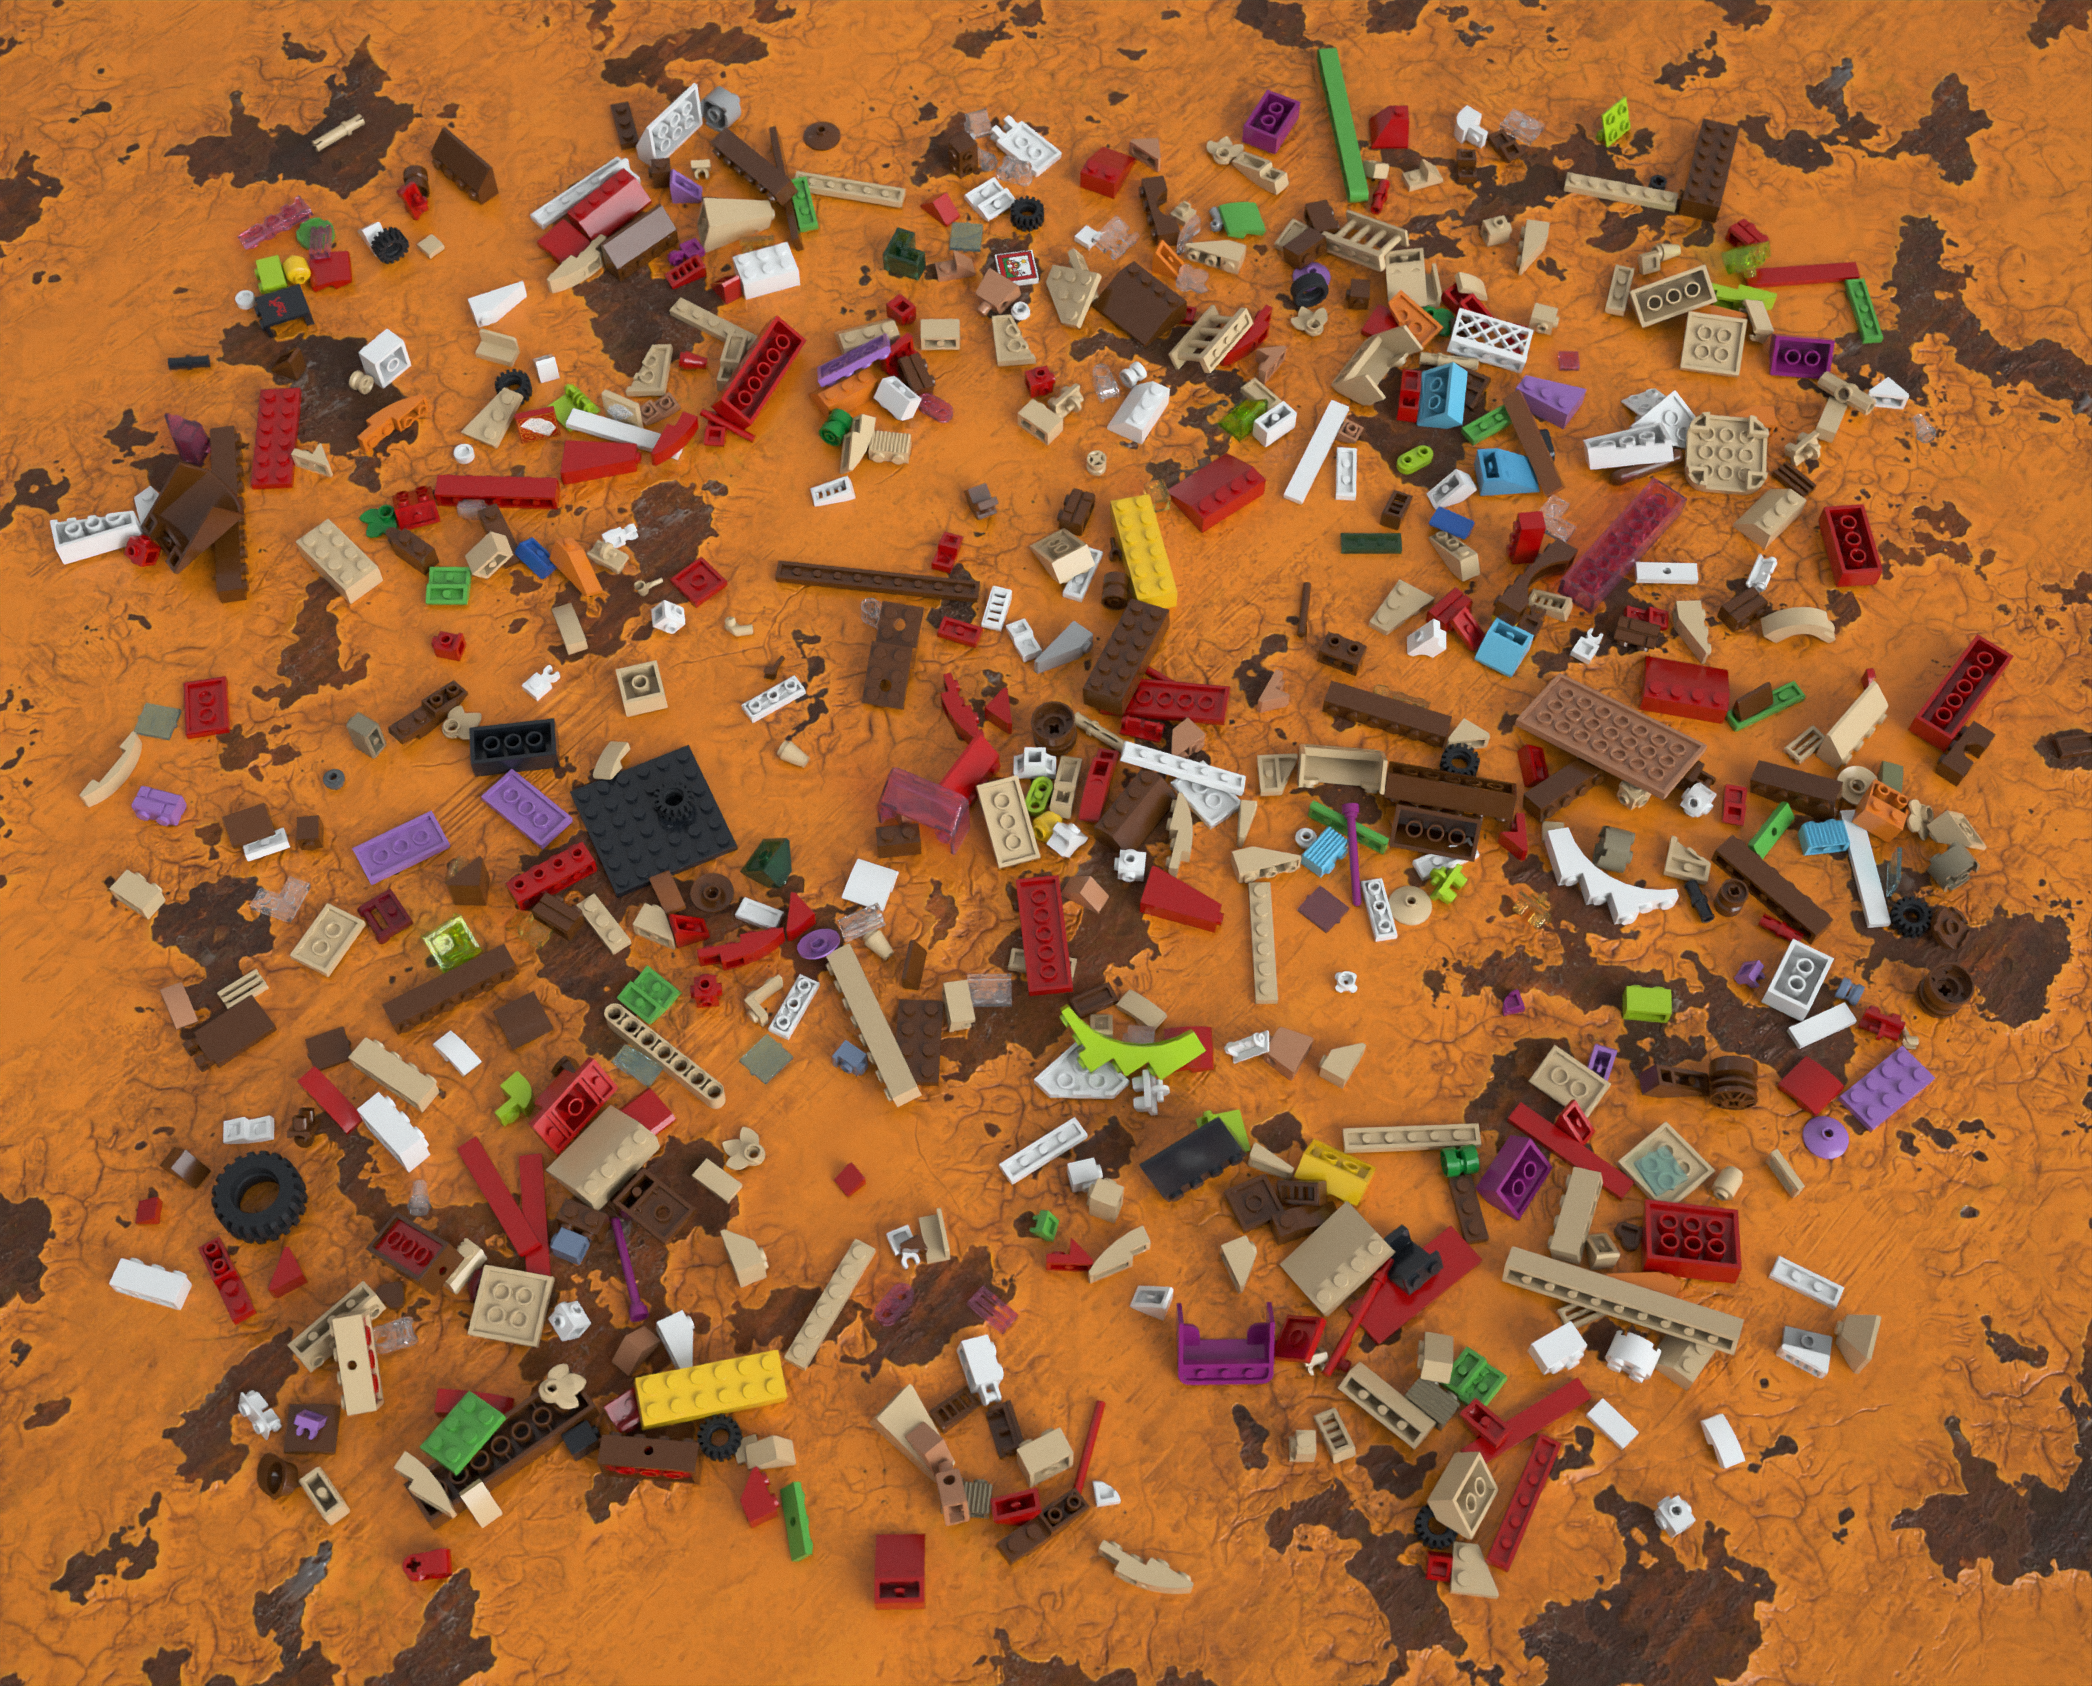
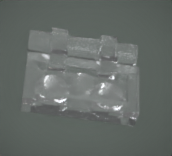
[1091,215,1140,260]

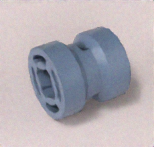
[1835,977,1865,1006]

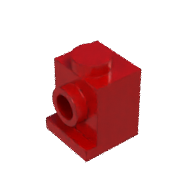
[886,294,916,327]
[431,631,467,661]

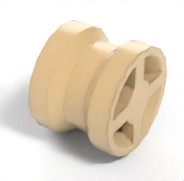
[349,370,374,395]
[1087,450,1106,476]

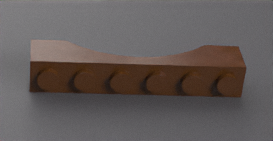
[1492,538,1578,627]

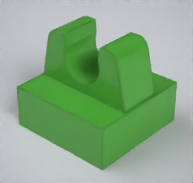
[1029,1210,1059,1242]

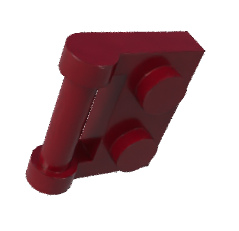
[357,888,414,944]

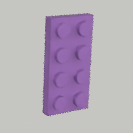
[817,333,891,387]
[481,769,573,850]
[352,810,451,885]
[1838,1046,1935,1133]

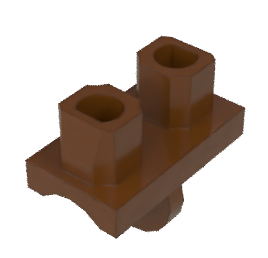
[287,1107,321,1148]

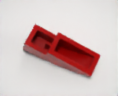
[1441,283,1494,330]
[1396,369,1422,423]
[651,411,699,466]
[297,1066,363,1135]
[434,1388,514,1418]

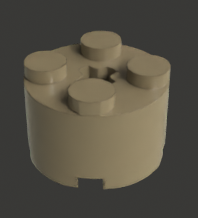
[1593,825,1635,873]
[1927,841,1980,892]

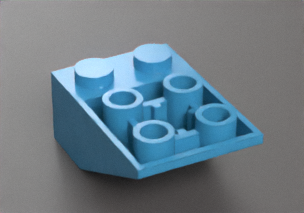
[1474,448,1540,496]

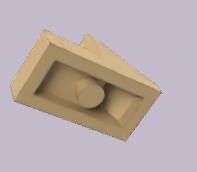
[1402,159,1443,192]
[291,443,333,477]

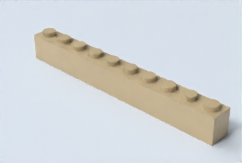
[1502,1246,1744,1355]

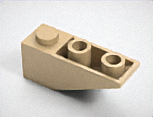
[1516,219,1550,275]
[1184,240,1247,274]
[1428,531,1480,581]
[1672,600,1711,664]
[1230,846,1302,884]

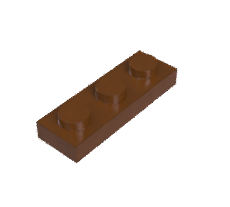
[610,101,639,150]
[1448,1174,1489,1245]

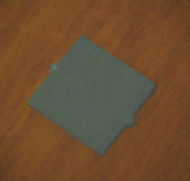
[949,222,983,252]
[134,703,182,740]
[1886,847,1902,897]
[739,1034,793,1085]
[1634,1146,1688,1197]

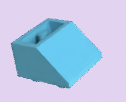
[1474,618,1534,678]

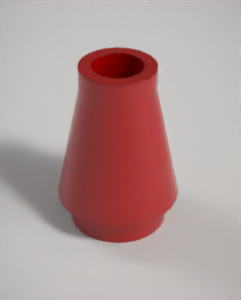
[679,351,708,370]

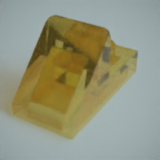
[504,911,553,950]

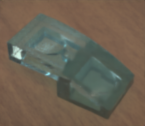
[611,1044,663,1087]

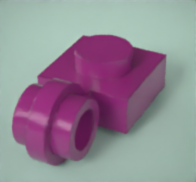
[668,238,705,267]

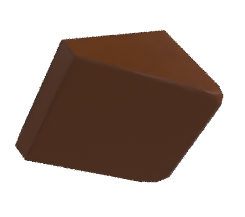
[898,1234,928,1254]

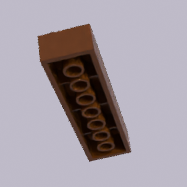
[404,1369,600,1531]

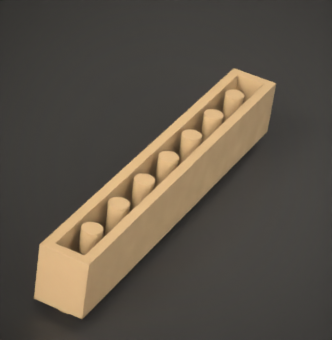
[825,943,921,1107]

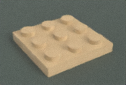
[1679,311,1747,378]
[1616,1122,1715,1203]
[467,1265,555,1348]

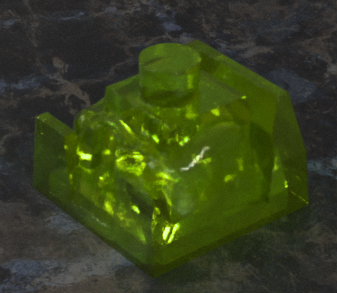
[1721,241,1771,278]
[420,913,482,974]

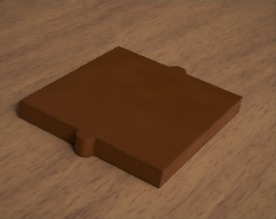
[305,1026,352,1071]

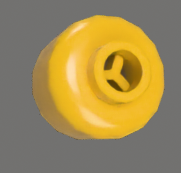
[282,255,311,284]
[1032,811,1063,843]

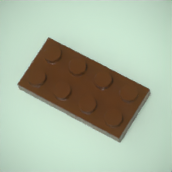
[896,999,943,1086]

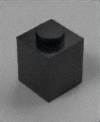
[561,1420,602,1461]

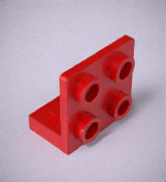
[392,486,441,531]

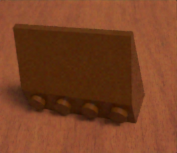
[1093,261,1187,347]

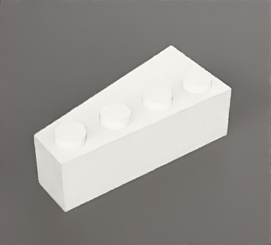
[1583,422,1674,470]
[50,511,143,565]

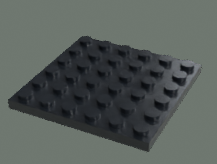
[570,745,738,898]

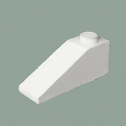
[468,281,527,328]
[656,1310,695,1370]

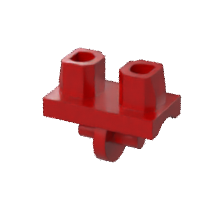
[396,181,429,221]
[1858,1005,1906,1042]

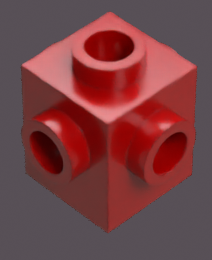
[1025,365,1055,398]
[124,535,161,567]
[690,974,723,1008]

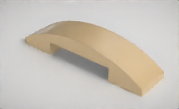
[79,731,142,807]

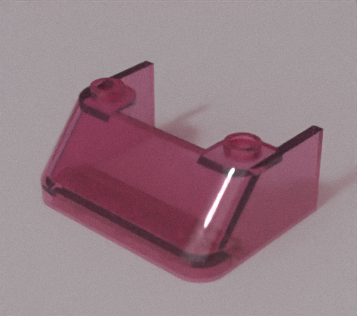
[877,767,970,855]

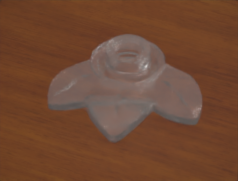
[1176,264,1209,293]

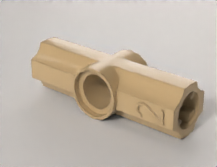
[1817,371,1876,415]

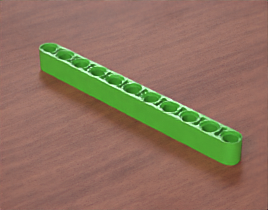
[1317,47,1368,203]

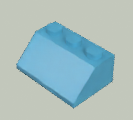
[1417,362,1468,429]

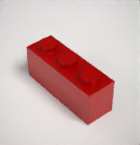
[1506,511,1546,565]

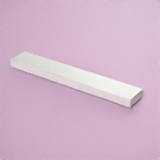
[530,156,621,229]
[1284,400,1349,505]
[566,408,683,460]
[1120,741,1246,796]
[1838,810,1891,928]

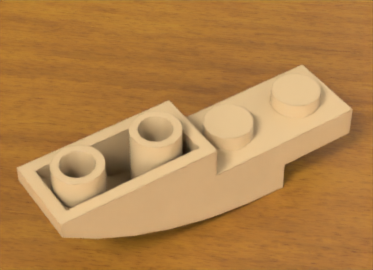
[547,234,607,294]
[1165,792,1193,878]
[1098,1540,1194,1594]

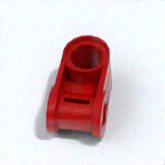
[402,1548,453,1582]

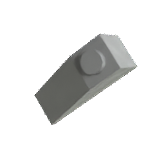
[1034,621,1093,674]

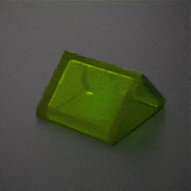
[1218,399,1268,441]

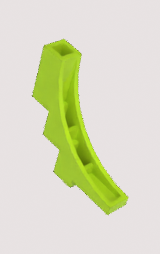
[1059,1004,1206,1080]

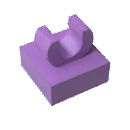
[1734,960,1765,988]
[294,1409,327,1440]

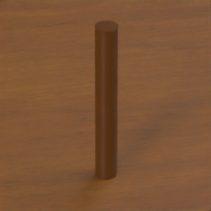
[1297,582,1311,637]

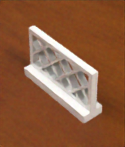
[1447,308,1534,374]

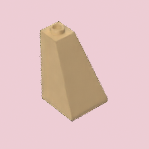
[697,198,775,253]
[869,1384,955,1483]

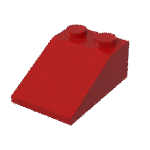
[1080,147,1137,199]

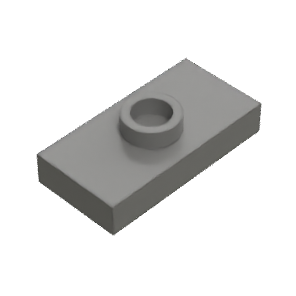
[1781,1326,1832,1356]

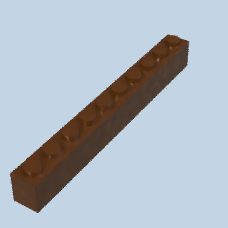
[210,425,250,603]

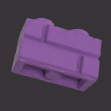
[132,786,187,826]

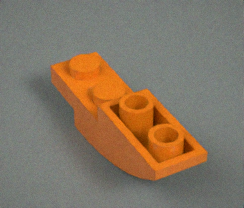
[357,394,429,453]

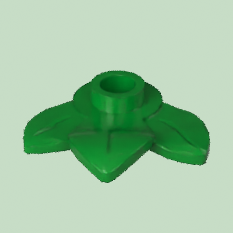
[1422,306,1455,337]
[359,505,397,538]

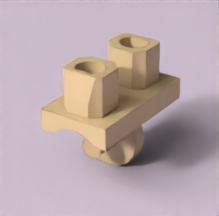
[1048,383,1084,419]
[1785,430,1821,466]
[587,540,629,574]

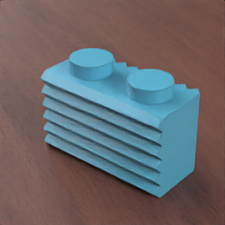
[1798,819,1850,856]
[1301,826,1349,878]

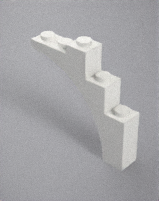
[1544,827,1679,925]

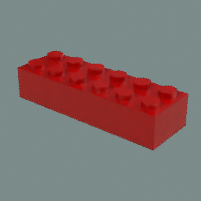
[711,315,807,430]
[1908,634,2014,753]

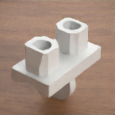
[1132,1069,1170,1116]

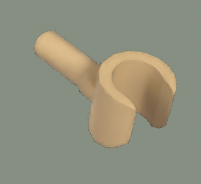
[634,578,663,596]
[1901,1020,1919,1049]

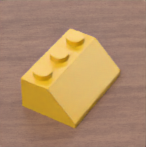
[1294,1139,1376,1206]

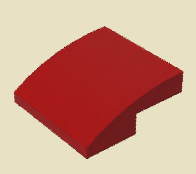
[537,219,591,265]
[308,251,353,292]
[1164,1026,1214,1073]
[1778,1056,1844,1117]

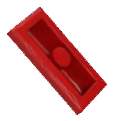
[1517,744,1549,787]

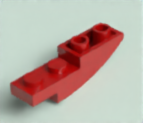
[1220,304,1273,367]
[941,673,985,744]
[1079,748,1119,823]
[697,927,786,971]
[198,1236,257,1325]

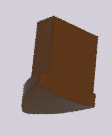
[551,1055,580,1077]

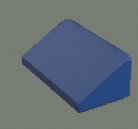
[1429,507,1475,540]
[515,537,557,579]

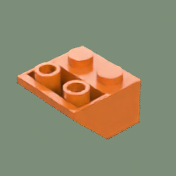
[1852,779,1912,843]

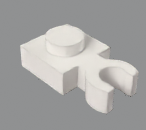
[602,524,639,548]
[1570,628,1603,664]
[522,665,560,701]
[886,1225,920,1270]

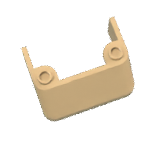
[1331,325,1423,406]
[1297,744,1388,794]

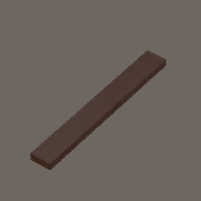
[769,126,804,251]

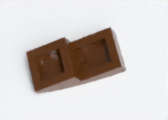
[1486,129,1524,163]
[1456,149,1477,183]

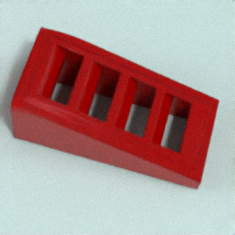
[664,254,707,290]

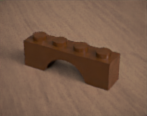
[1138,175,1180,246]

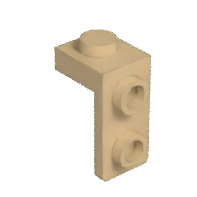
[744,975,784,1027]

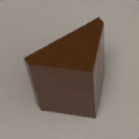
[222,803,276,849]
[445,856,490,906]

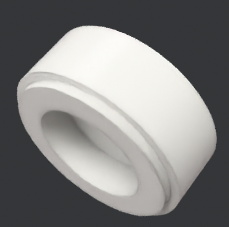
[235,290,256,310]
[453,444,475,464]

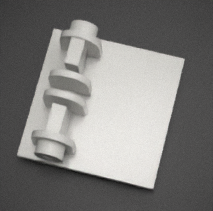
[1621,388,1666,422]

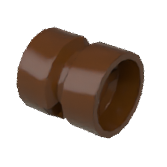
[403,165,430,198]
[1101,572,1130,610]
[1714,878,1749,917]

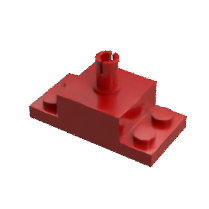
[528,1057,618,1155]

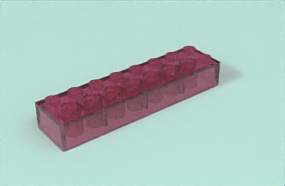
[1557,477,1687,614]

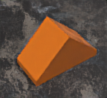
[1152,239,1186,280]

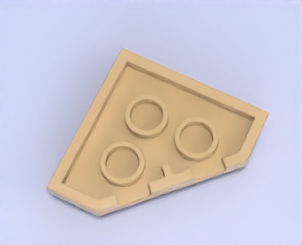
[1046,265,1102,329]

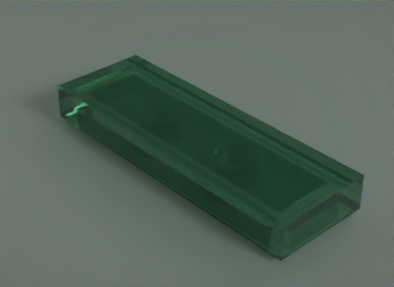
[1340,533,1402,554]

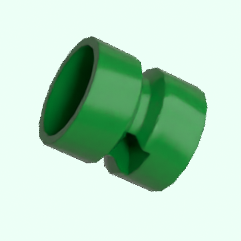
[818,408,853,446]
[1440,1144,1479,1178]

